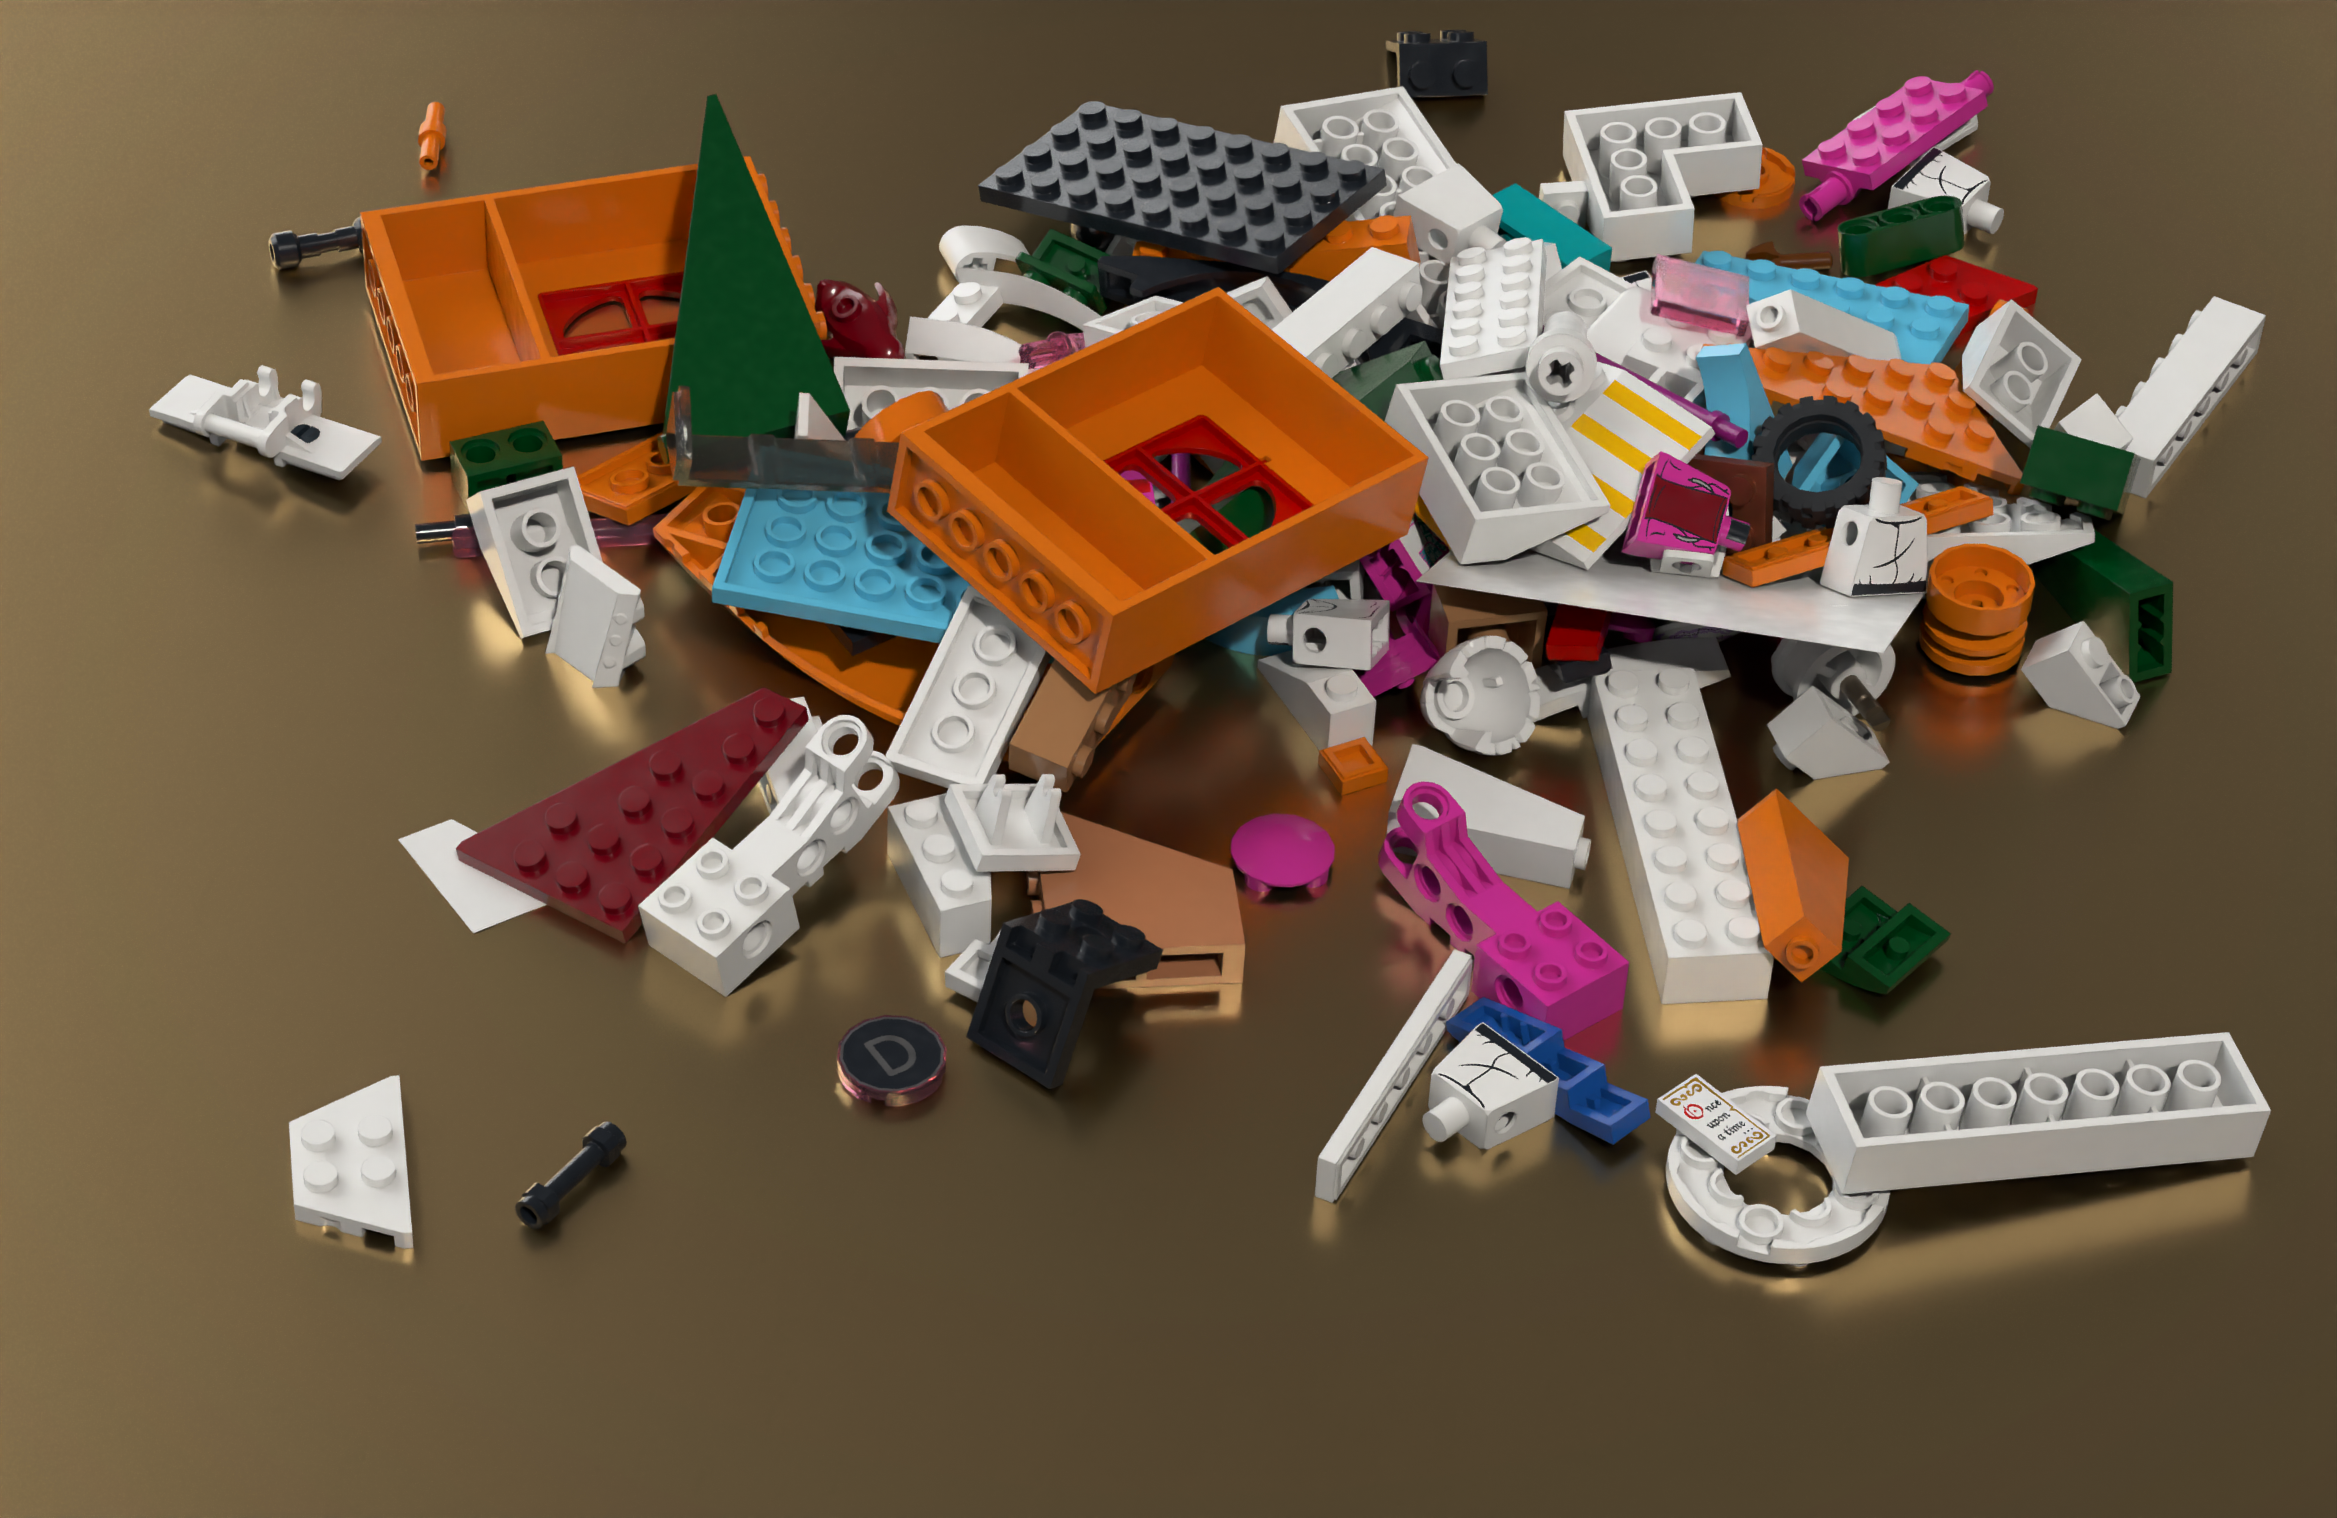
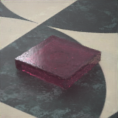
[1650,254,1749,337]

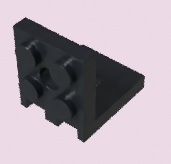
[966,899,1163,1089]

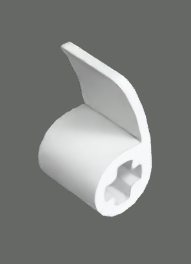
[939,225,1030,282]

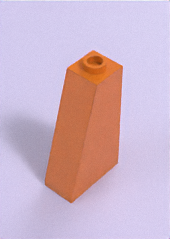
[1737,788,1849,983]

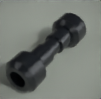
[268,217,363,270]

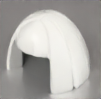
[1420,636,1541,756]

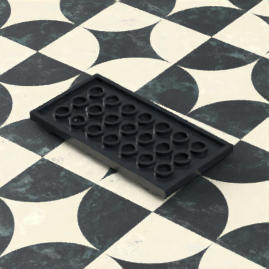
[978,101,1387,274]

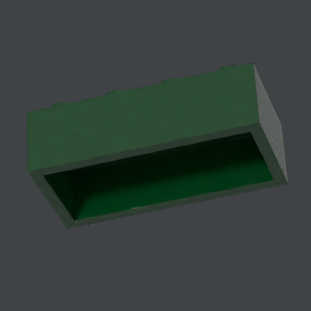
[2020,425,2141,521]

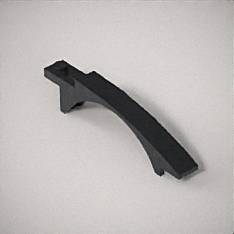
[1097,256,1443,364]

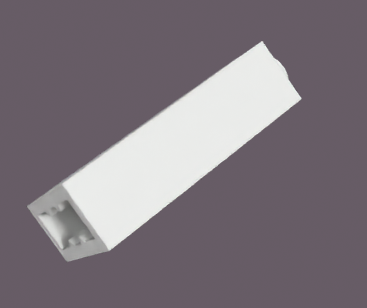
[1746,289,1902,361]
[1386,744,1591,889]

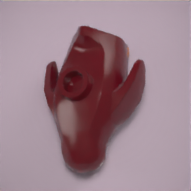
[815,279,905,361]

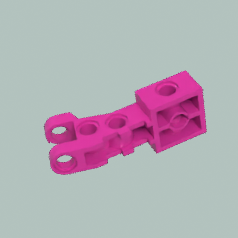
[1378,781,1629,1041]

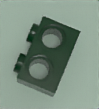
[449,421,563,514]

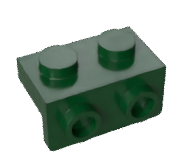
[1015,228,1112,316]

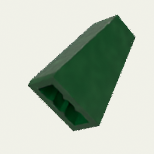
[2033,530,2173,683]

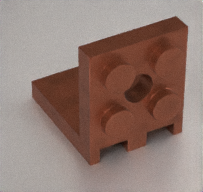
[1687,446,1774,558]

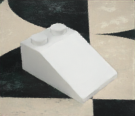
[1962,299,2082,449]
[466,466,603,639]

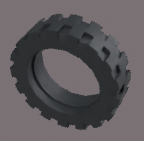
[1752,396,1887,529]

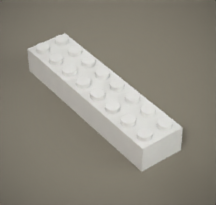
[1587,668,1774,1004]
[1806,1032,2271,1194]

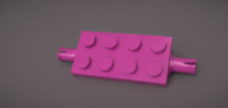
[1799,70,1994,221]

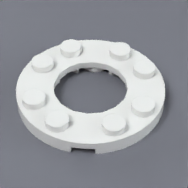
[1666,1086,1890,1267]

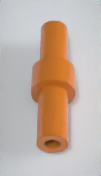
[418,102,447,170]

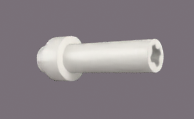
[1526,311,1597,403]

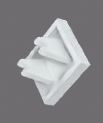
[944,774,1081,872]

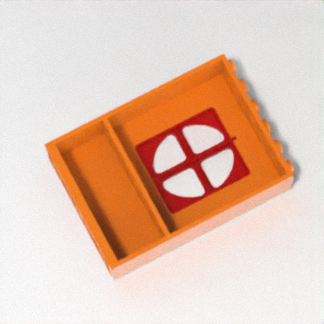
[360,156,827,461]
[887,287,1429,694]

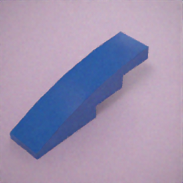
[1446,997,1651,1144]

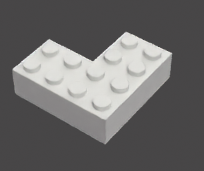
[1563,92,1763,262]

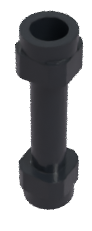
[515,1121,627,1229]

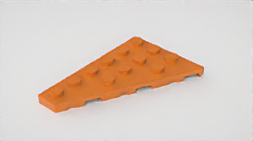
[1701,343,2024,495]

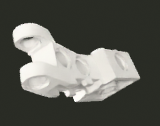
[638,715,900,997]

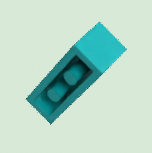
[1492,183,1612,272]

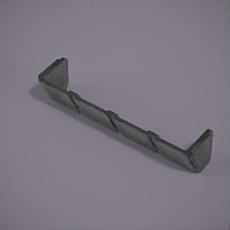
[666,386,899,493]

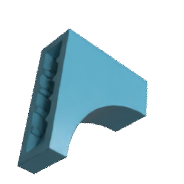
[1696,343,1793,517]

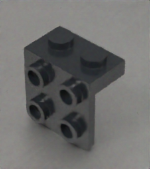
[1386,30,1488,98]

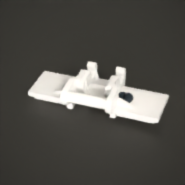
[149,365,382,481]

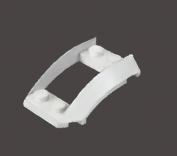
[905,267,1102,374]

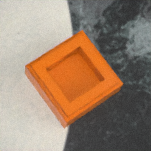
[1318,737,1389,796]

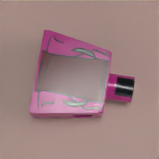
[1621,451,1750,565]

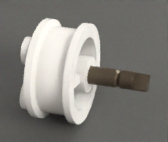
[1771,604,1895,731]

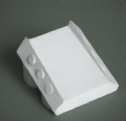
[545,545,646,688]

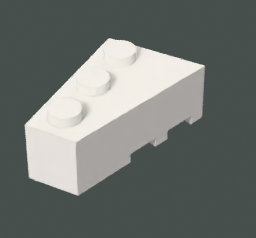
[887,793,992,958]

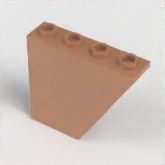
[1026,812,1245,989]

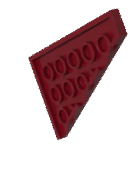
[456,687,809,944]

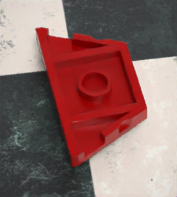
[1875,255,2038,336]

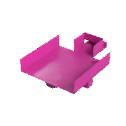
[1352,616,1440,697]

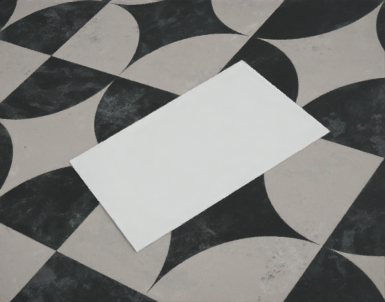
[1416,537,1925,653]

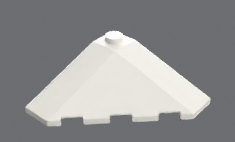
[1906,471,2095,599]

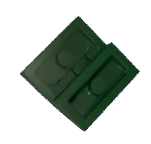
[1820,886,1951,995]

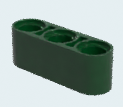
[1837,196,1965,277]

